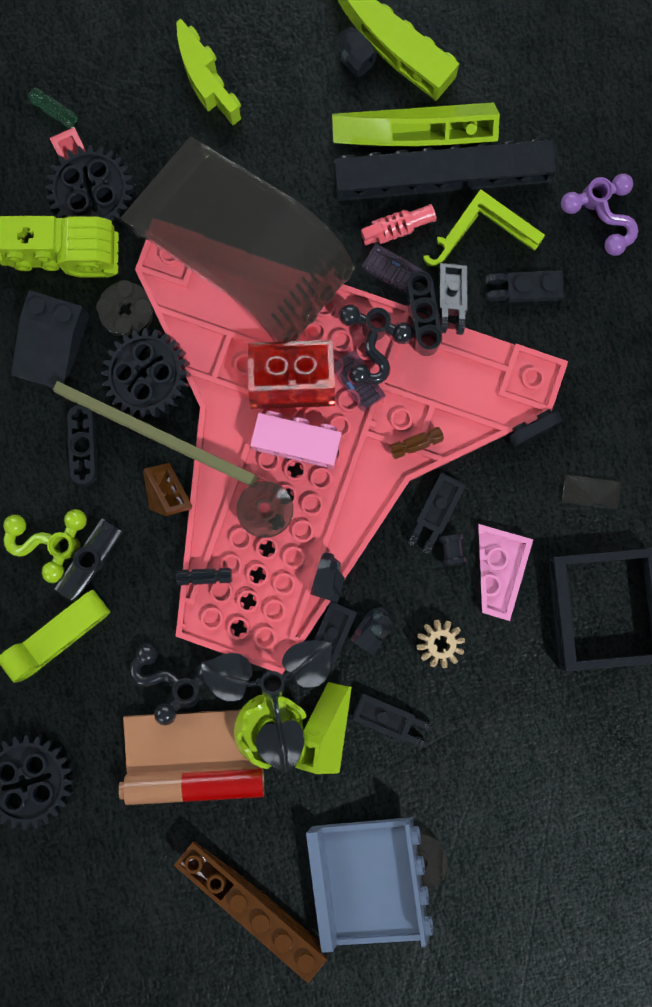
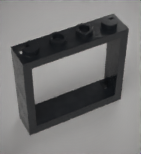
[548,548,652,671]

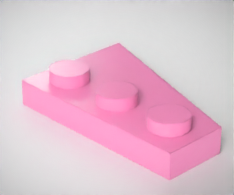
[479,524,533,621]

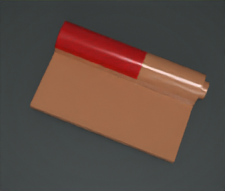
[119,709,264,805]

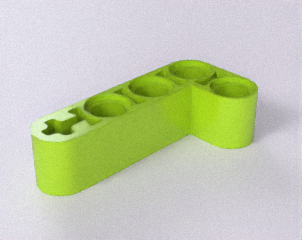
[0,590,111,683]

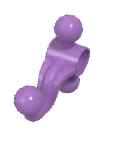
[561,174,638,256]

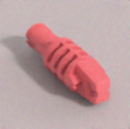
[361,204,436,245]

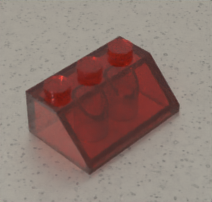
[248,340,335,409]

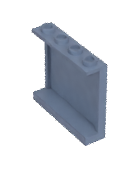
[306,817,433,953]

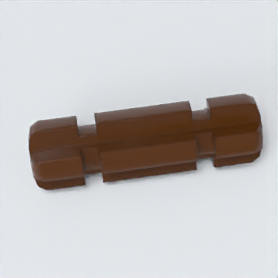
[389,427,444,459]

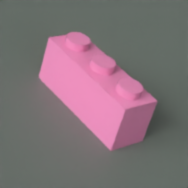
[250,411,342,469]

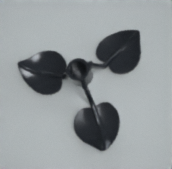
[201,640,332,773]

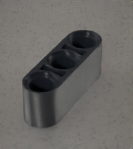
[405,270,442,356]

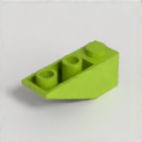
[295,682,352,774]

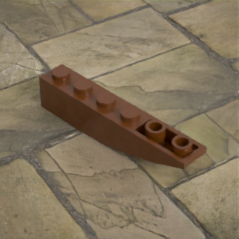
[174,841,328,983]

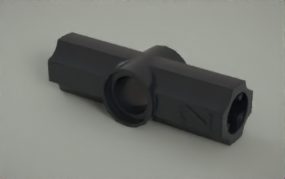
[55,518,123,602]

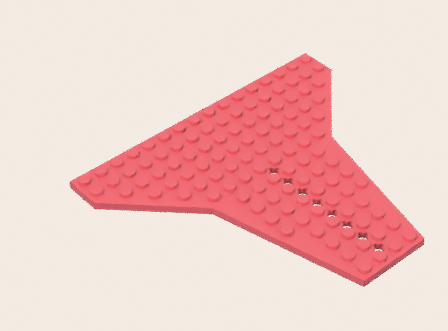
[135,219,568,674]

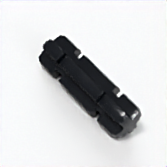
[176,568,232,585]

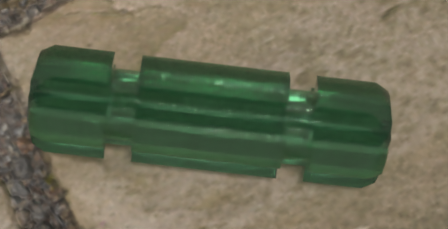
[28,87,77,128]

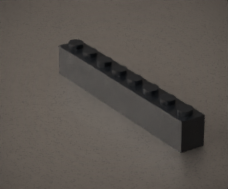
[335,138,557,201]

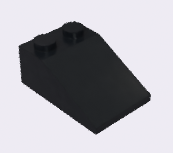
[11,290,90,388]

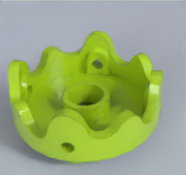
[234,695,306,769]

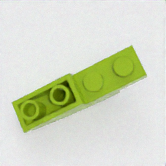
[177,19,241,125]

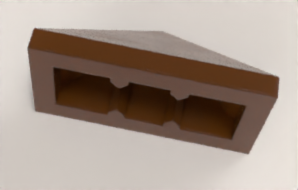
[143,463,192,516]

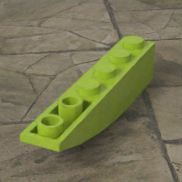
[338,0,459,101]
[332,103,500,146]

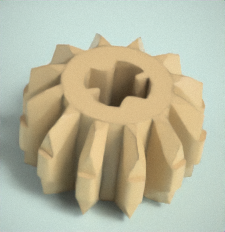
[416,620,465,668]

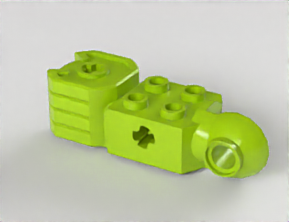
[0,216,119,277]

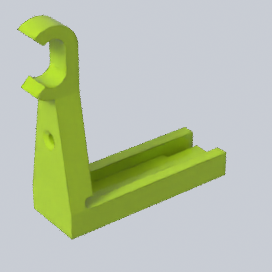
[423,190,545,267]

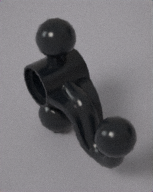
[339,304,414,386]
[129,643,207,726]

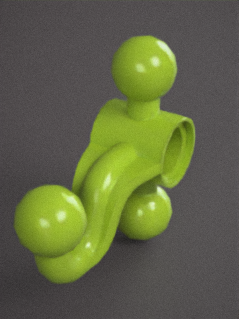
[3,509,87,583]

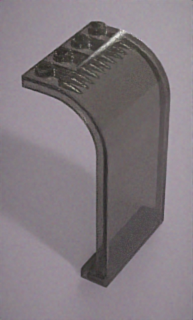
[120,136,355,352]

